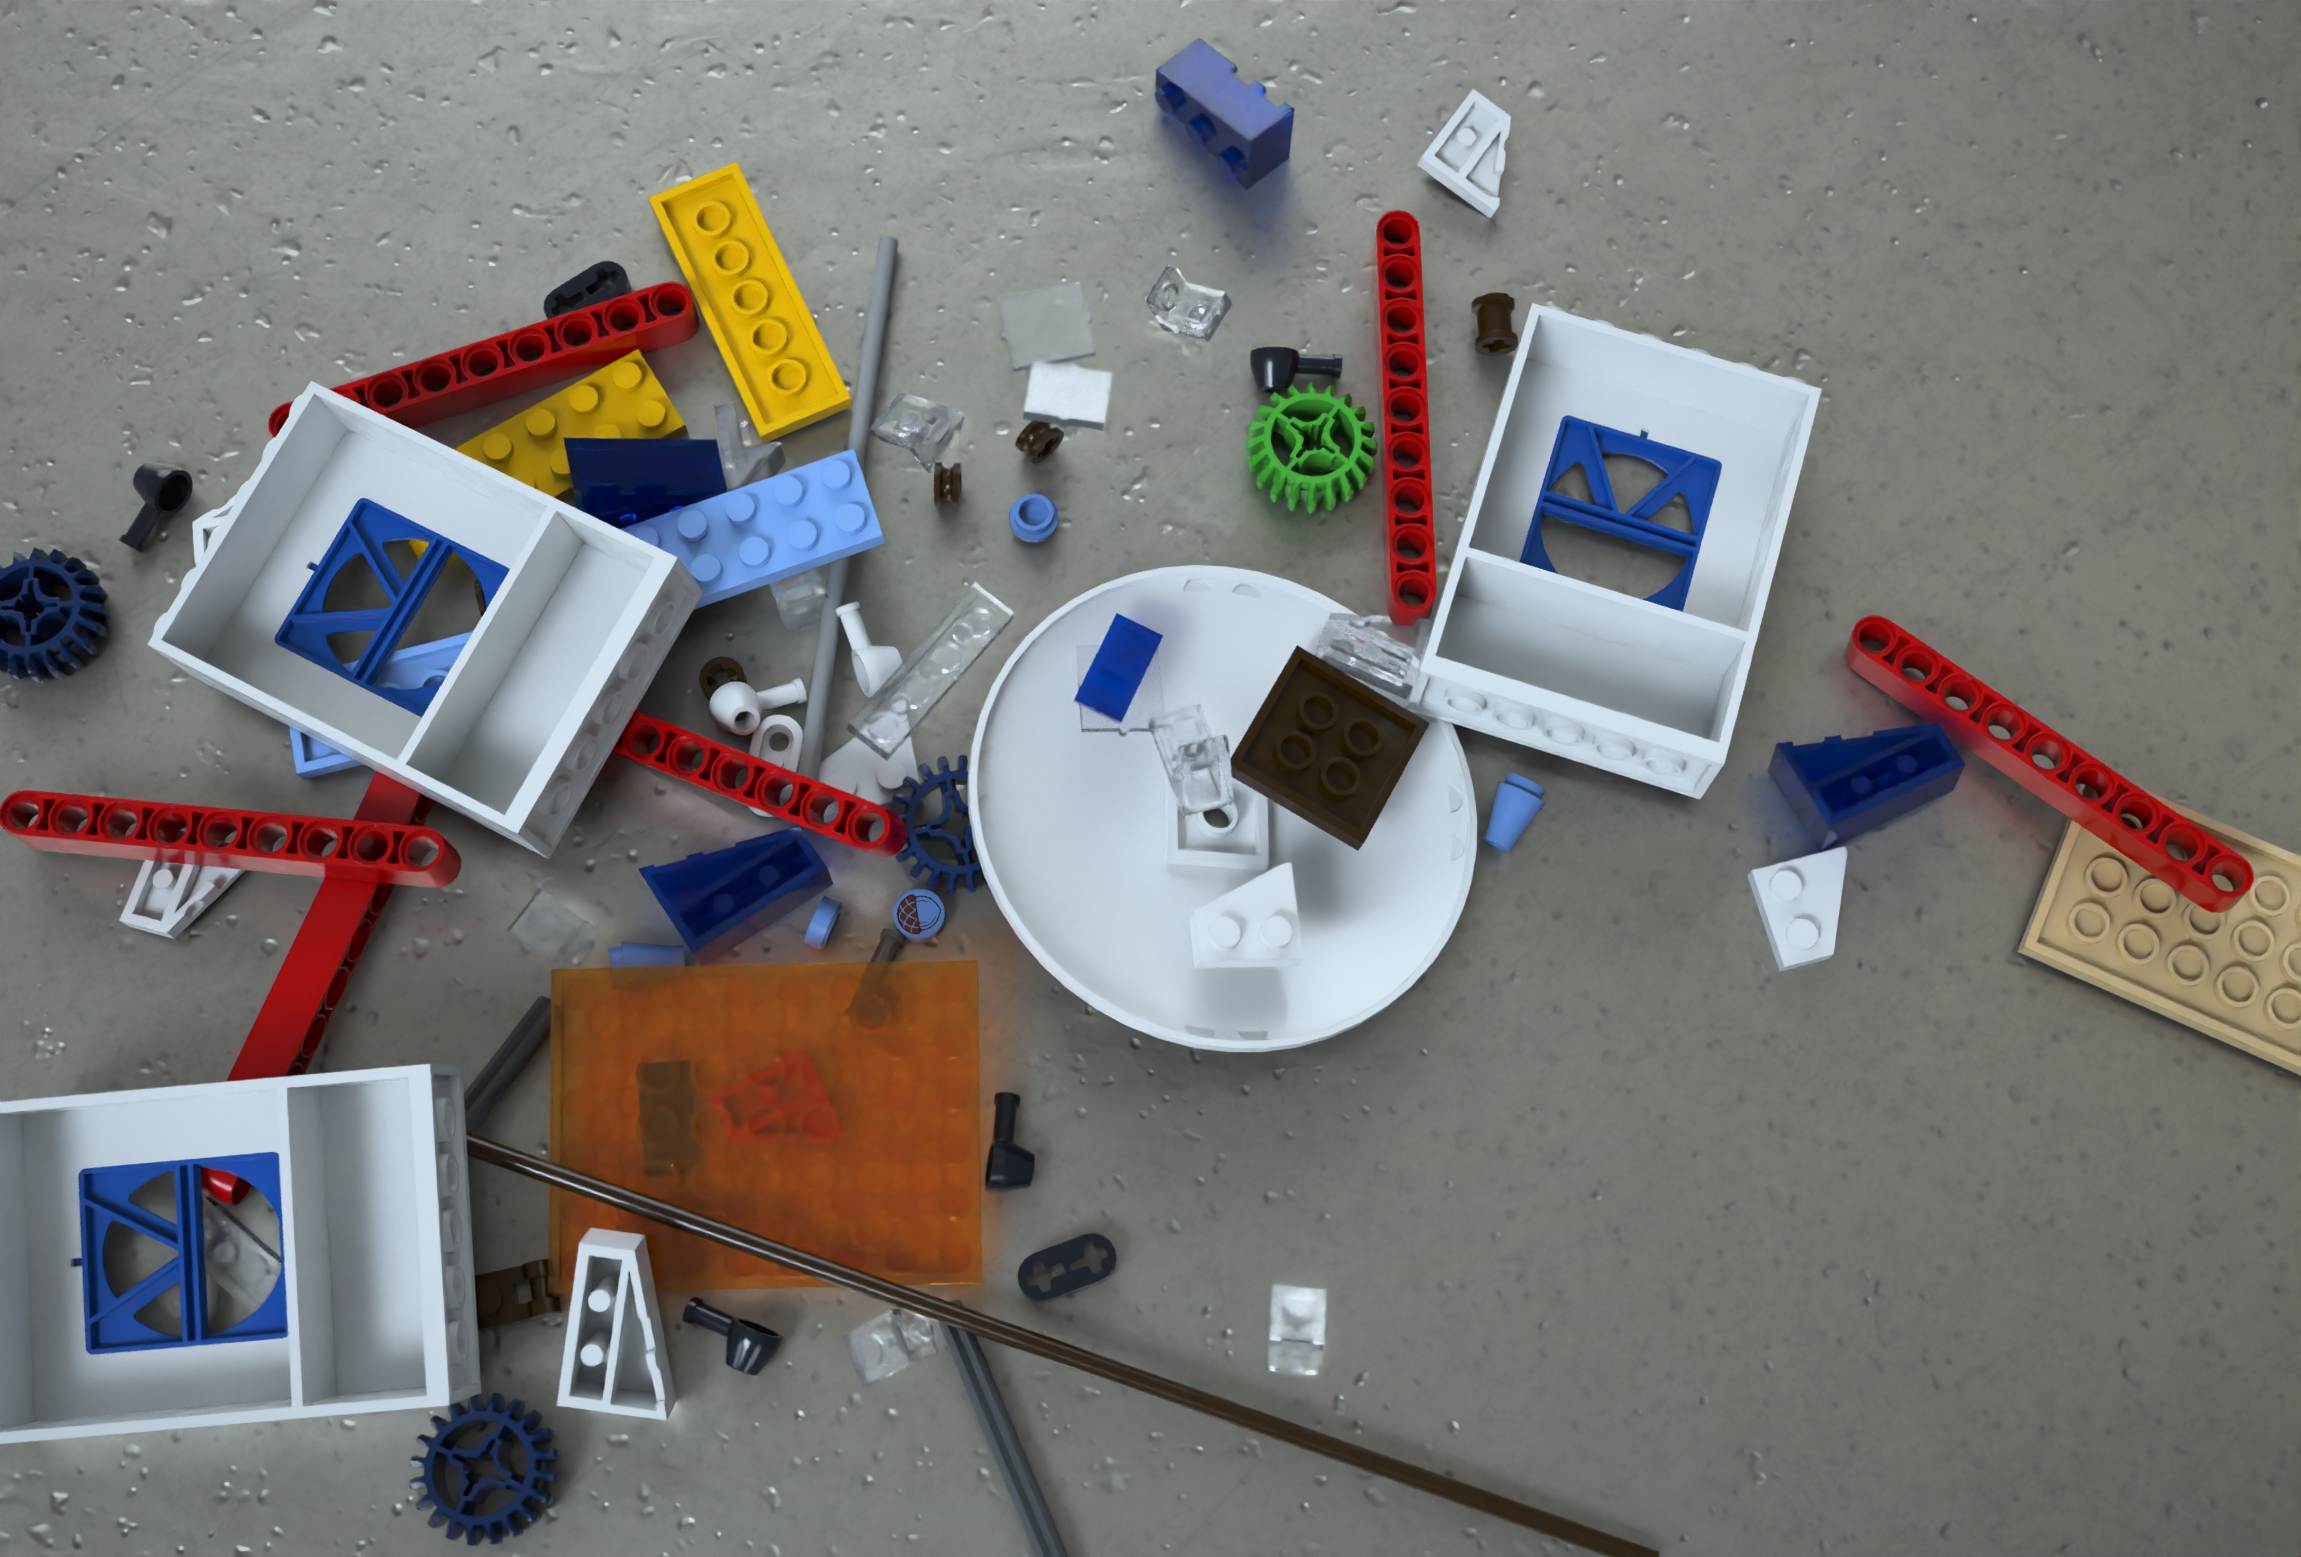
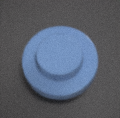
[1009,494,1059,543]

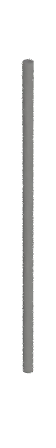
[790,236,898,830]

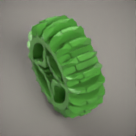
[1245,381,1378,514]

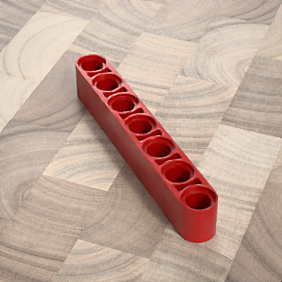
[611,710,908,858]

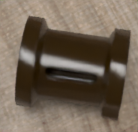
[1471,292,1518,356]

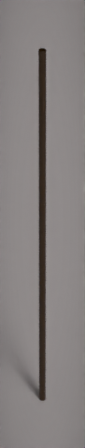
[466,1132,1659,1557]

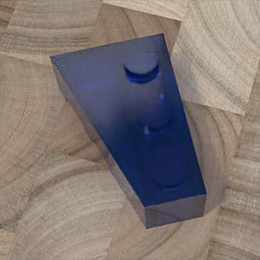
[1154,38,1294,190]
[563,437,728,529]
[1768,723,1966,852]
[638,826,833,968]

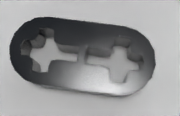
[544,261,632,319]
[1018,1233,1117,1304]

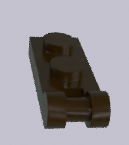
[474,1259,562,1333]

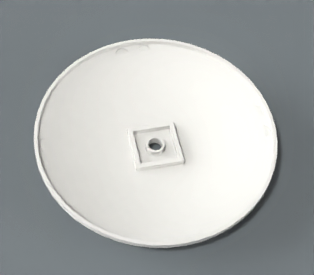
[967,565,1477,1052]

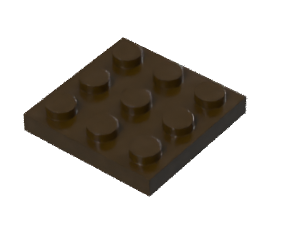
[1223,645,1430,851]

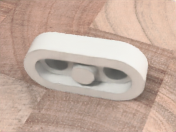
[741,715,803,817]

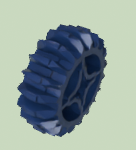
[0,547,112,683]
[892,755,989,895]
[409,1393,561,1546]

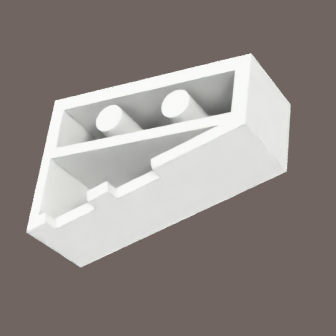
[557,1227,676,1420]

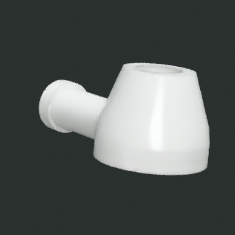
[835,601,905,698]
[709,678,807,735]

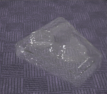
[1314,612,1433,699]

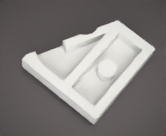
[817,705,924,822]
[119,831,245,939]
[1189,863,1303,968]

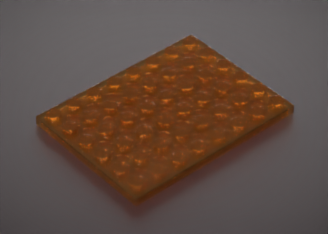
[548,960,982,1293]

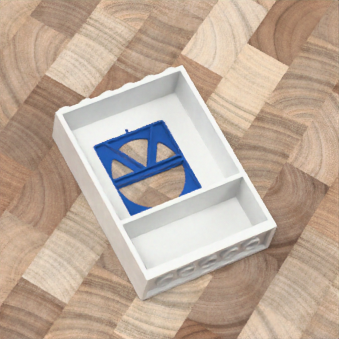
[1407,303,1822,799]
[147,381,703,859]
[0,1064,481,1444]

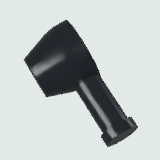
[1250,347,1342,395]
[119,463,193,553]
[985,1092,1035,1193]
[683,1296,783,1376]

